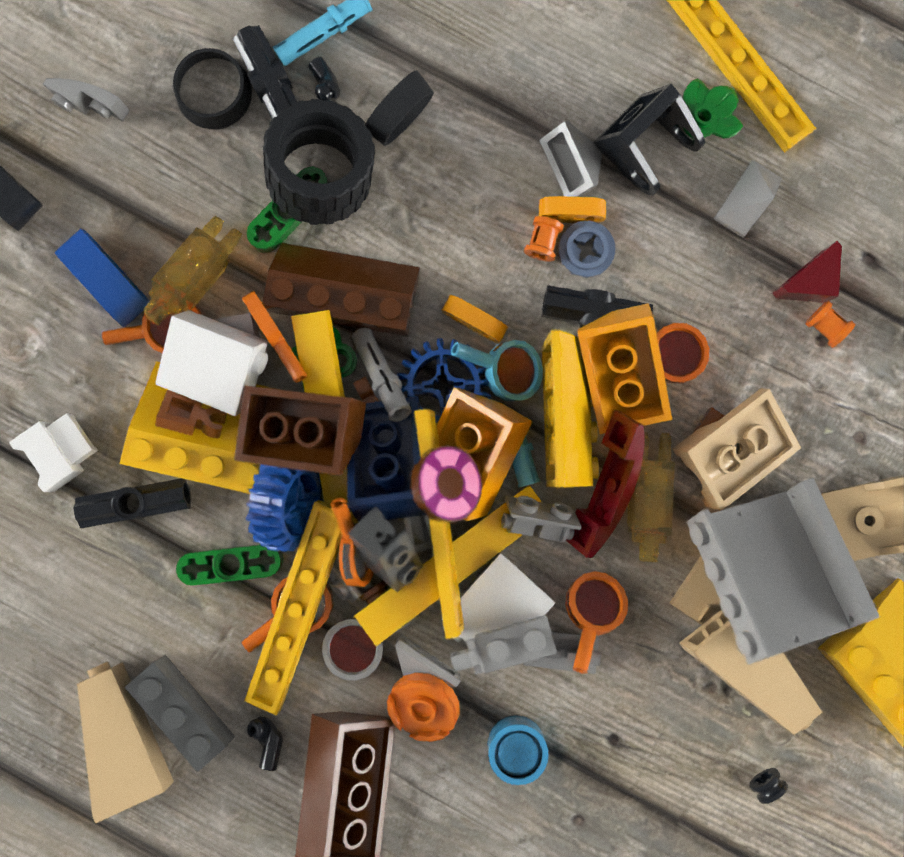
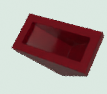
[772,241,842,303]

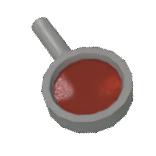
[322,616,419,681]

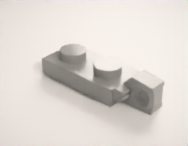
[450,615,557,674]

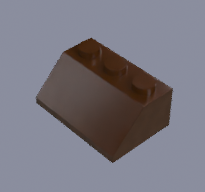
[234,386,366,475]

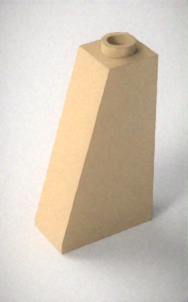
[679,610,823,735]
[77,661,174,824]

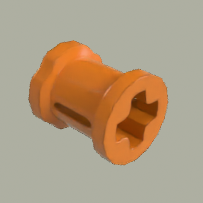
[524,216,564,262]
[805,300,856,348]

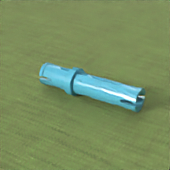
[272,0,373,67]

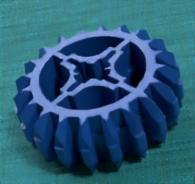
[397,338,491,424]
[246,464,323,552]

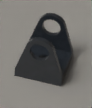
[593,83,705,196]

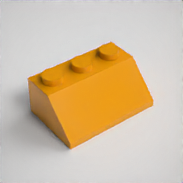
[577,303,672,434]
[437,387,533,521]

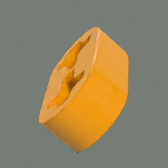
[539,196,606,223]
[441,295,508,344]

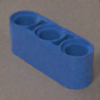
[54,228,152,327]

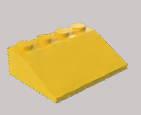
[541,330,599,487]
[119,361,280,494]
[818,578,904,748]

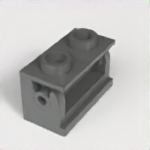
[348,507,423,593]

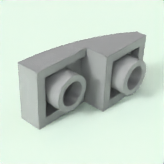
[43,78,130,122]

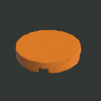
[387,673,460,742]

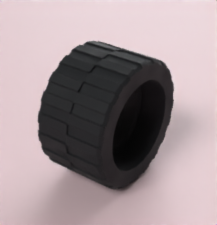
[263,99,375,225]

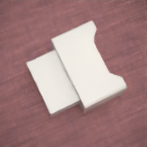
[9,413,98,492]

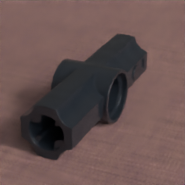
[232,25,297,119]
[541,285,653,328]
[73,478,192,529]

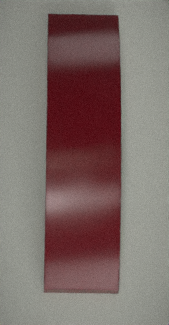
[566,410,645,558]

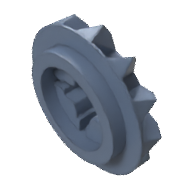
[558,221,615,278]

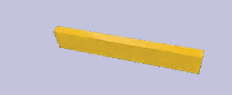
[667,0,816,153]
[291,310,358,523]
[414,409,465,639]
[354,485,542,646]
[244,500,352,716]

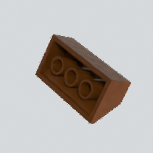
[262,243,420,337]
[295,711,395,857]

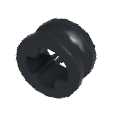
[749,768,788,804]

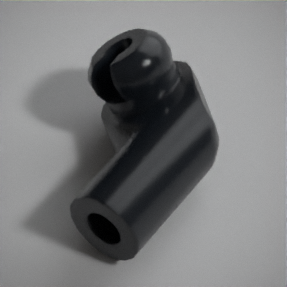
[308,56,340,101]
[247,716,283,771]

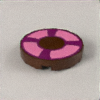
[411,445,482,523]

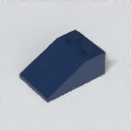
[347,396,428,523]

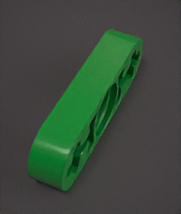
[246,166,329,253]
[176,545,283,586]

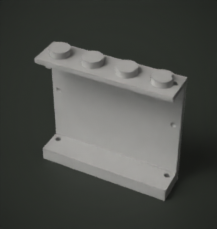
[687,478,880,665]

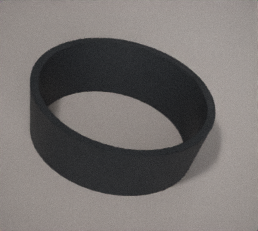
[173,48,252,130]
[365,70,434,146]

